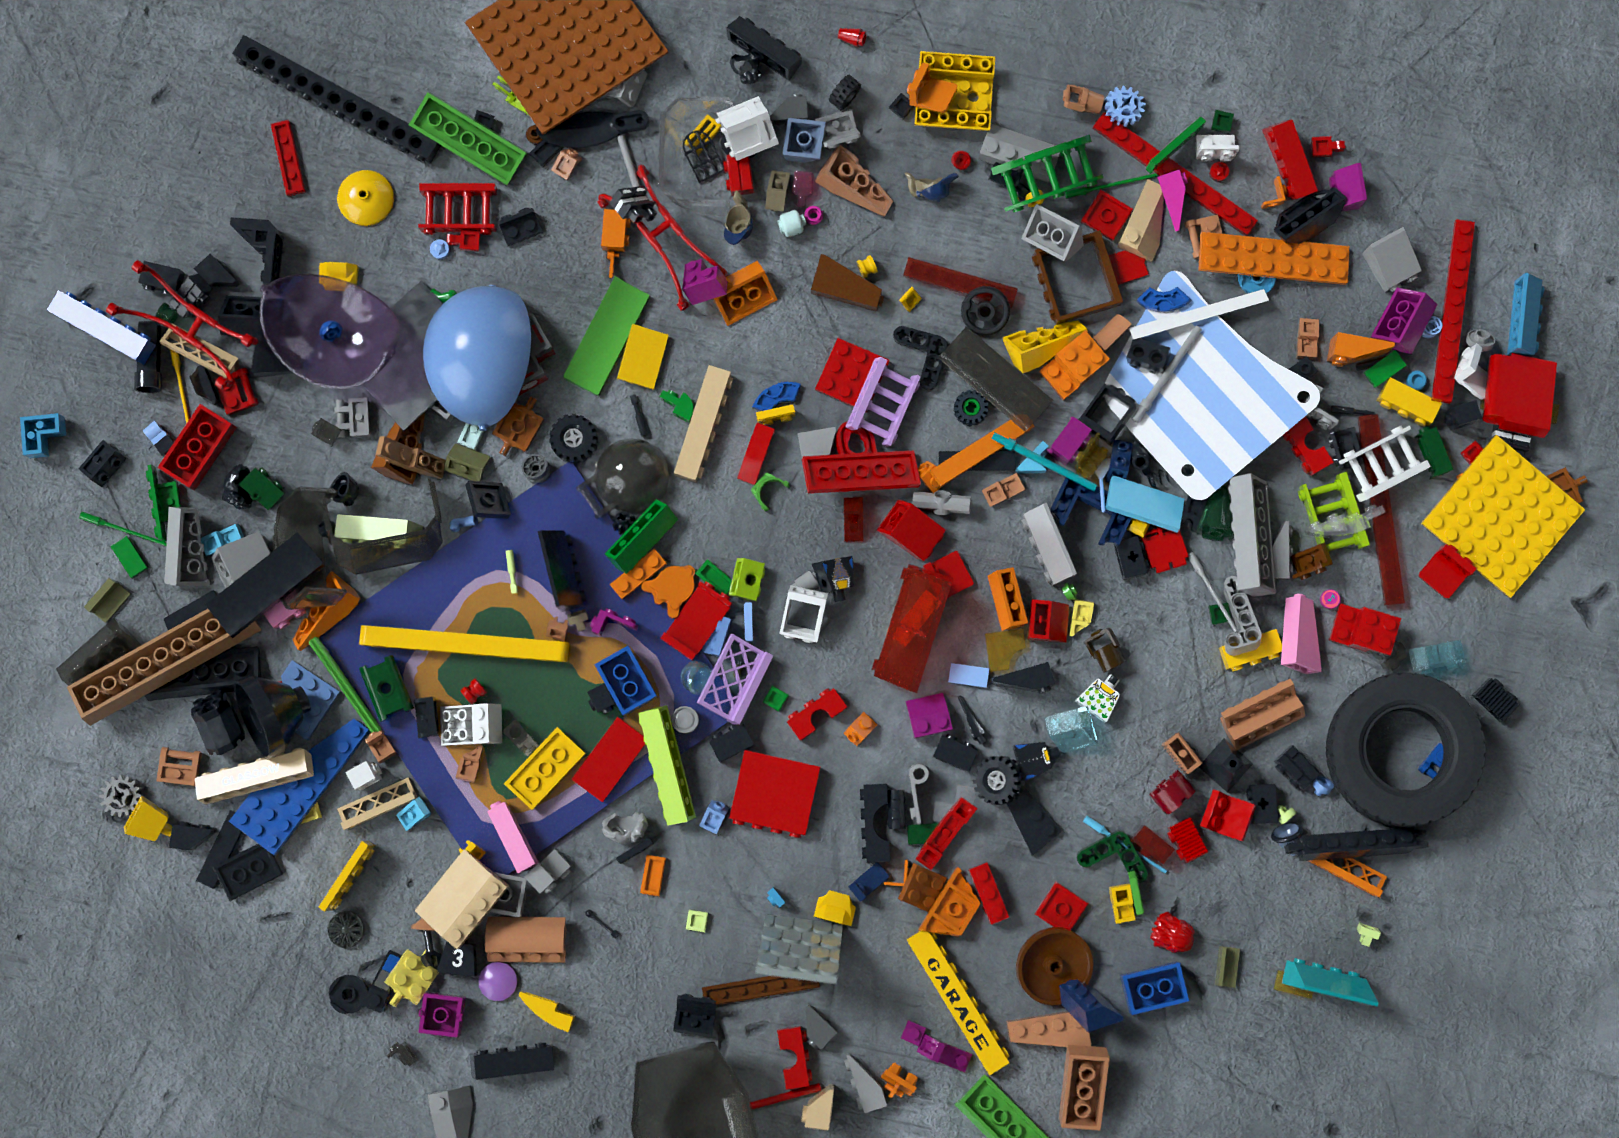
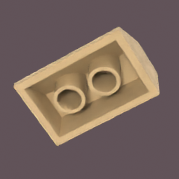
[801,1084,834,1130]

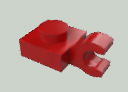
[1311,136,1345,158]
[447,230,480,252]

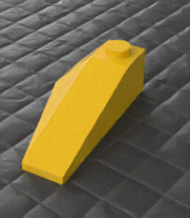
[1003,321,1088,373]

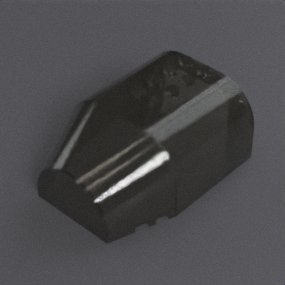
[631,1042,760,1138]

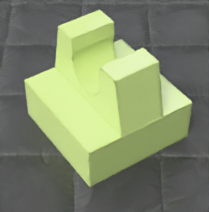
[1357,922,1381,947]

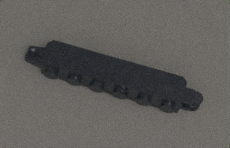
[1284,827,1429,861]

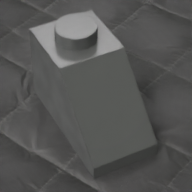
[770,94,808,125]
[806,1005,837,1050]

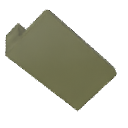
[444,444,490,481]
[84,578,131,623]
[1215,946,1240,988]

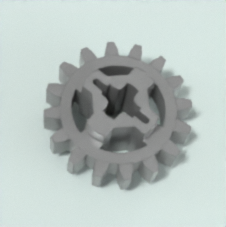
[99,775,143,817]

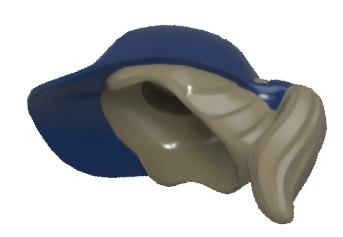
[905,172,959,202]
[724,191,753,245]

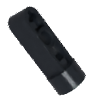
[134,321,162,393]

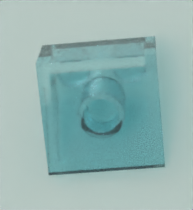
[1044,706,1098,753]

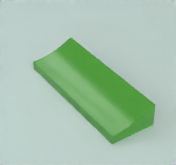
[409,92,527,185]
[563,276,650,397]
[954,1074,1048,1138]

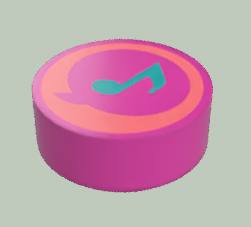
[1320,589,1340,609]

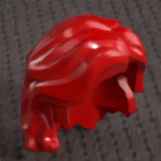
[1150,912,1195,953]

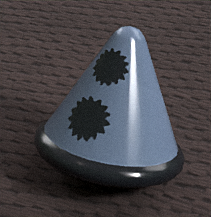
[1271,823,1303,856]

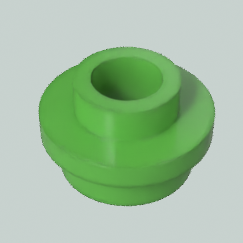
[1061,582,1078,601]

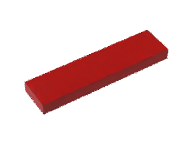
[271,120,306,197]

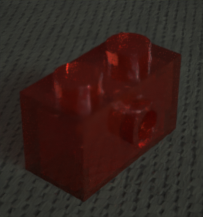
[1130,825,1175,865]

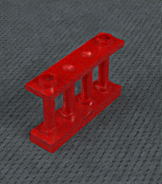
[418,183,497,235]

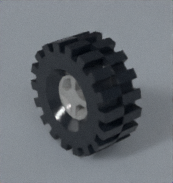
[549,414,598,464]
[973,756,1025,805]

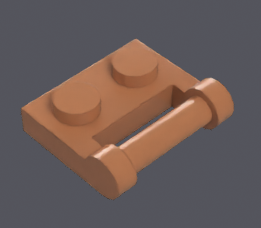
[1185,215,1223,259]
[156,747,202,786]

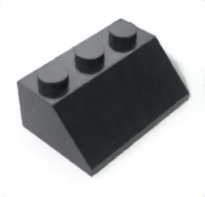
[218,295,283,339]

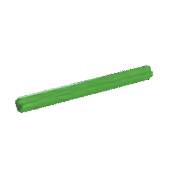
[309,637,382,733]

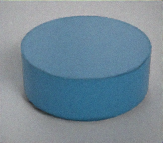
[1406,371,1427,391]

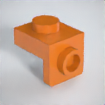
[918,461,941,493]
[844,712,877,746]

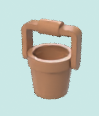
[1063,84,1104,114]

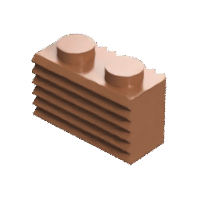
[1162,732,1202,775]

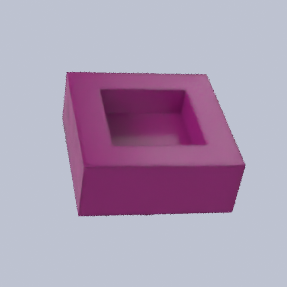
[900,1020,926,1046]

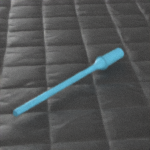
[1083,815,1167,873]

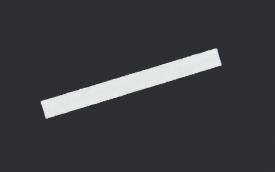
[1129,289,1269,340]

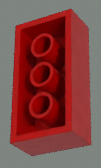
[157,404,237,491]

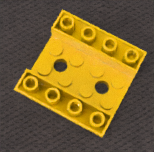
[914,51,995,131]

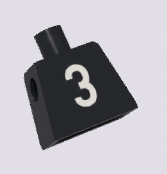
[437,940,477,977]

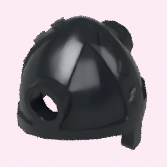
[324,472,359,506]

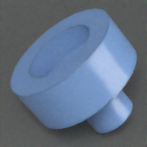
[1313,776,1334,796]

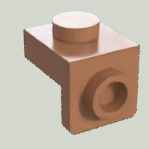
[365,730,397,764]

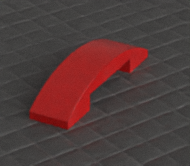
[915,797,978,870]

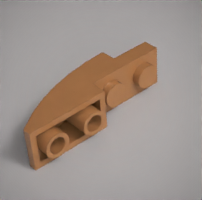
[376,436,446,479]

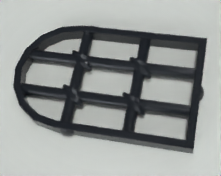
[682,130,724,183]

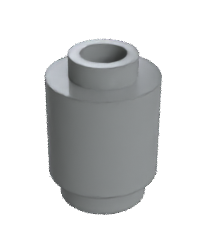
[792,571,819,590]

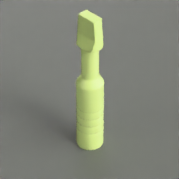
[506,550,518,594]

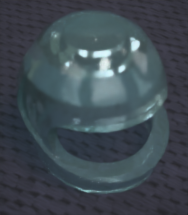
[680,661,712,695]

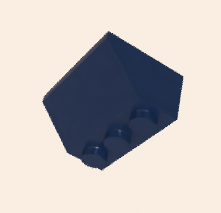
[1059,979,1124,1032]

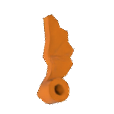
[607,251,619,278]

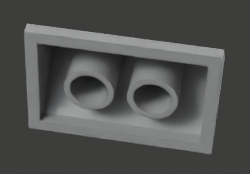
[1021,204,1084,262]

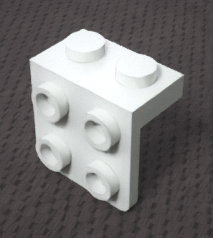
[1454,343,1488,400]

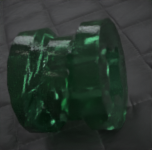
[155,303,179,324]

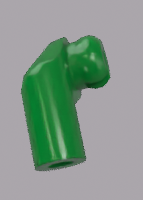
[430,288,457,303]

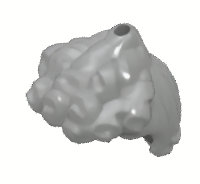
[602,812,648,844]

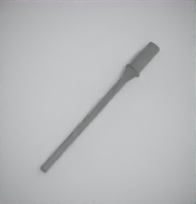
[1188,552,1238,633]

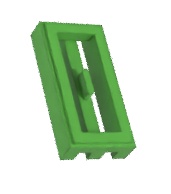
[1128,871,1144,915]

